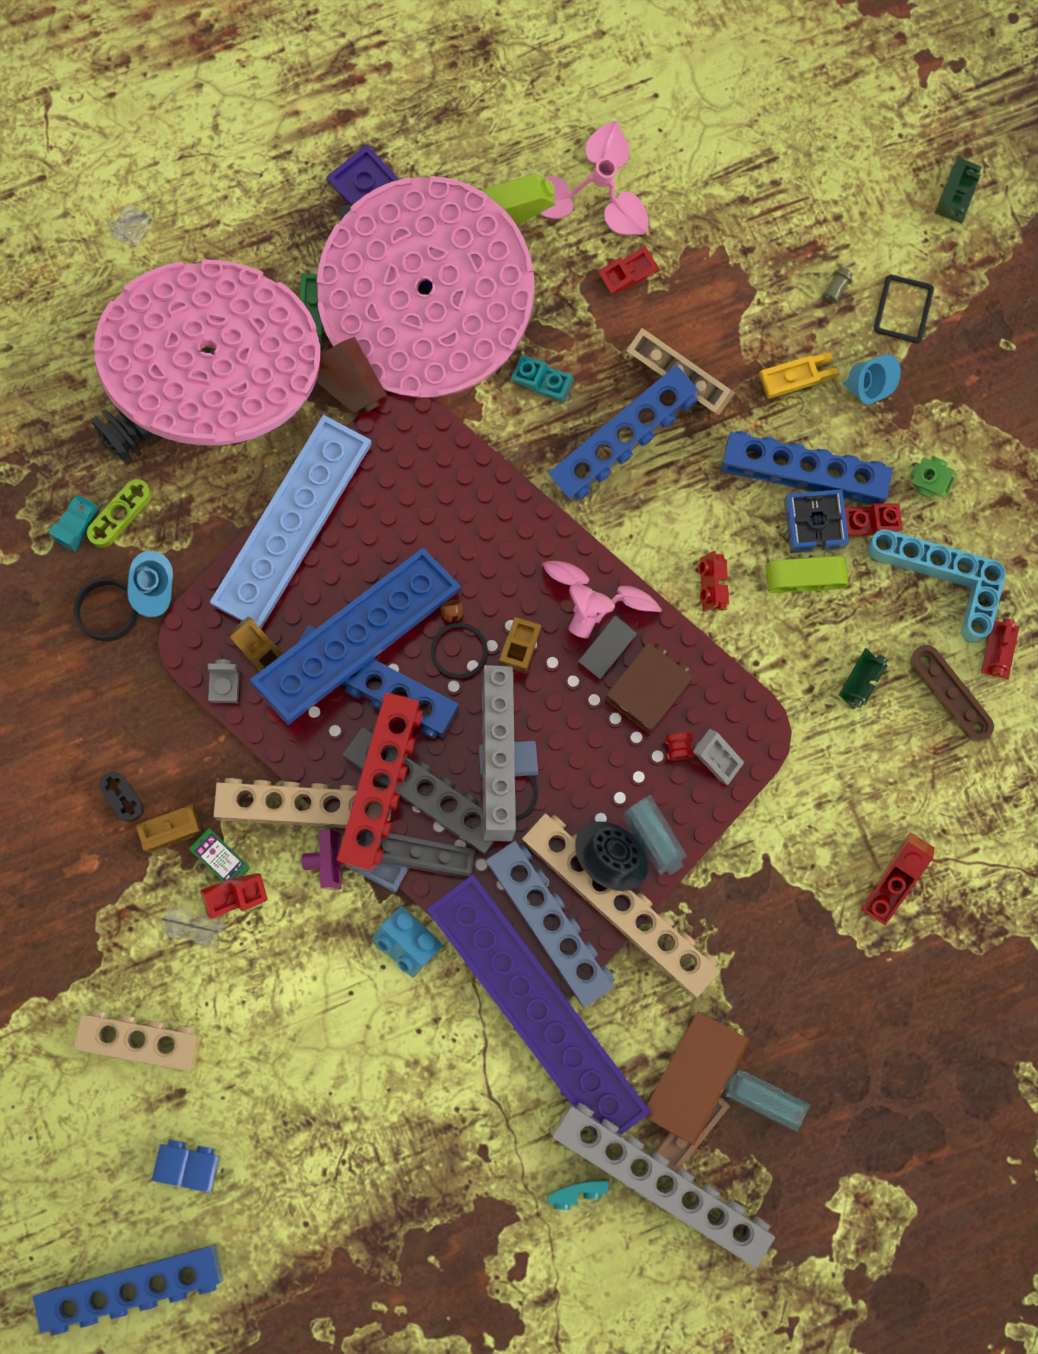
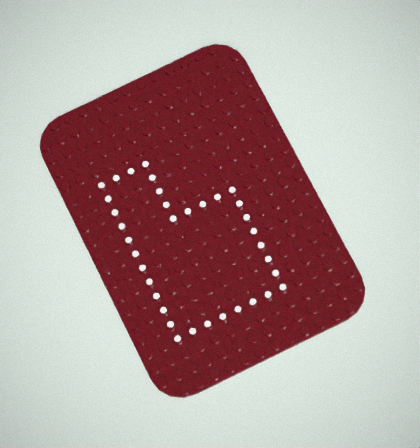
[158,393,792,999]

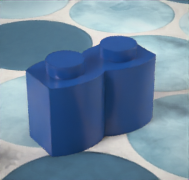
[151,1139,221,1193]

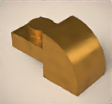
[227,616,283,672]
[499,617,541,674]

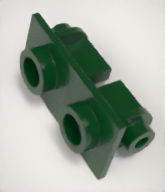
[838,648,888,710]

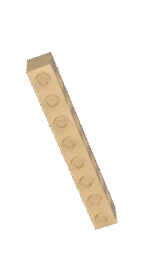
[522,813,720,999]

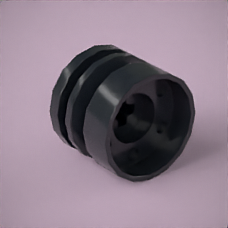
[90,403,163,466]

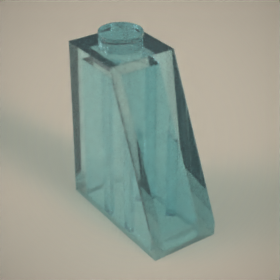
[622,795,687,875]
[725,1070,811,1132]

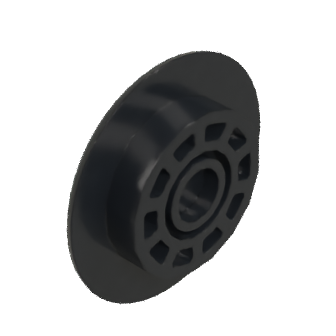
[575,821,648,891]

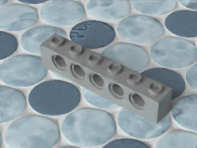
[481,665,516,841]

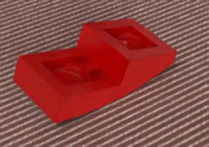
[598,246,660,295]
[200,873,268,919]

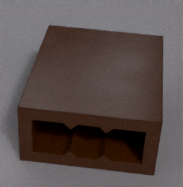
[605,642,693,735]

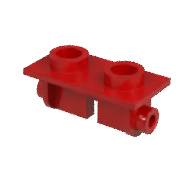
[698,551,730,612]
[981,618,1019,680]

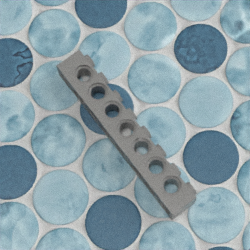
[551,1102,775,1269]

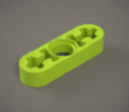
[87,479,152,548]

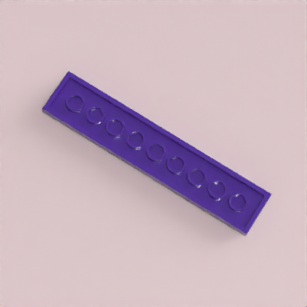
[426,875,650,1136]

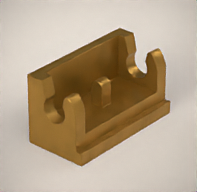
[136,804,203,854]

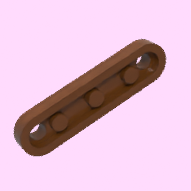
[910,645,994,742]

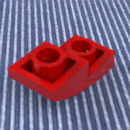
[845,503,903,537]

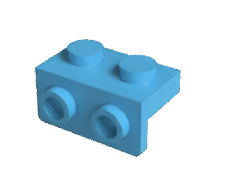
[372,906,444,978]

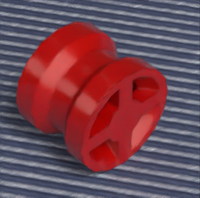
[665,732,696,761]

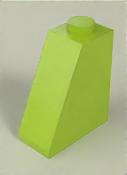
[480,173,556,225]

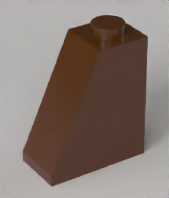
[316,337,387,413]

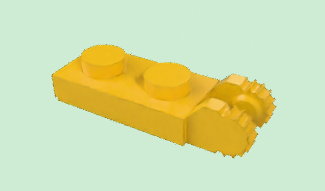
[759,353,839,399]

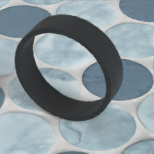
[73,578,138,642]

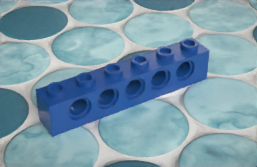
[548,365,699,501]
[721,431,893,505]
[299,625,459,739]
[33,1244,223,1336]

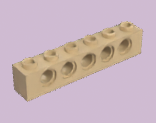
[214,778,391,828]

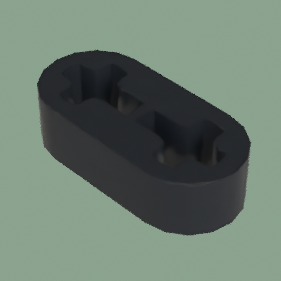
[100,772,144,822]

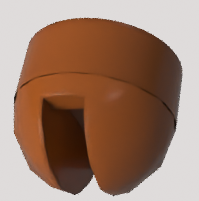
[440,600,463,622]

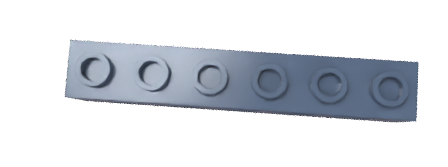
[486,841,615,1009]

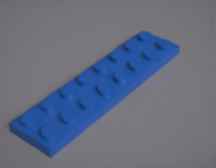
[250,548,461,725]

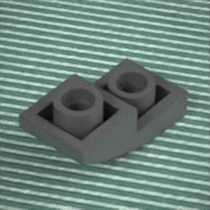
[579,615,637,679]

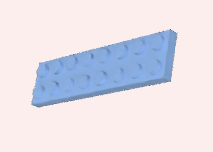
[210,415,372,629]

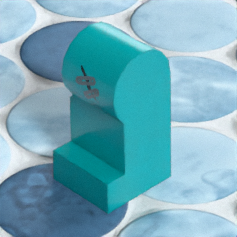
[48,495,99,553]

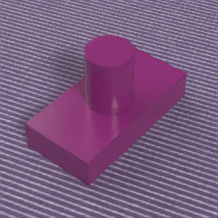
[301,829,341,890]

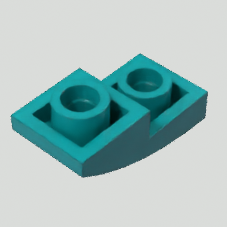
[511,355,575,403]
[547,1180,609,1210]

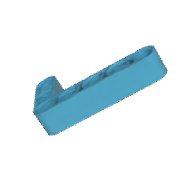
[867,530,1006,643]

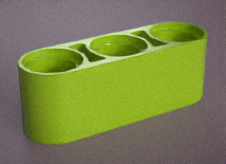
[766,556,849,593]

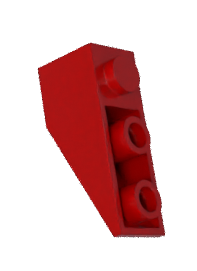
[861,832,935,926]

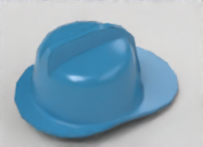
[843,354,901,405]
[127,551,173,617]

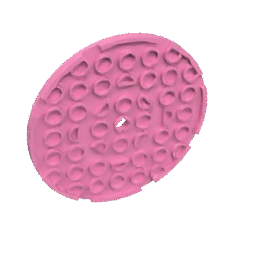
[317,176,535,398]
[94,259,320,445]

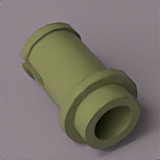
[823,267,853,304]

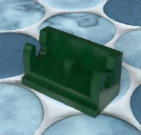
[935,156,981,224]

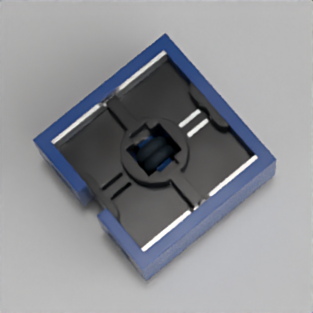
[784,489,849,553]

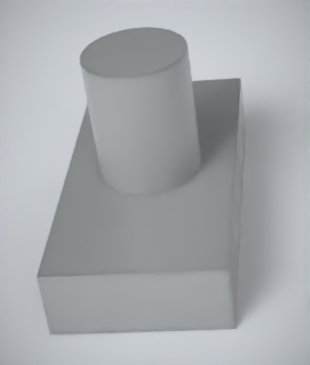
[693,729,744,785]

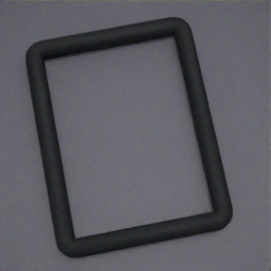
[874,274,934,343]

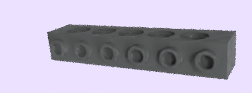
[343,727,495,856]

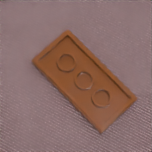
[645,1011,750,1145]

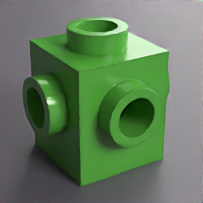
[911,456,957,500]

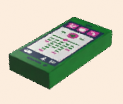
[189,828,251,882]

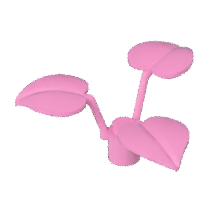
[539,121,648,235]
[541,561,662,638]

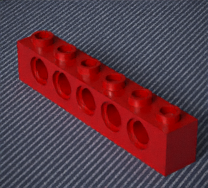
[336,692,424,873]

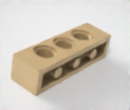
[626,328,735,415]
[73,1010,202,1071]

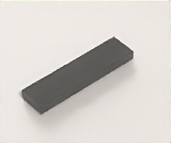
[359,832,475,879]

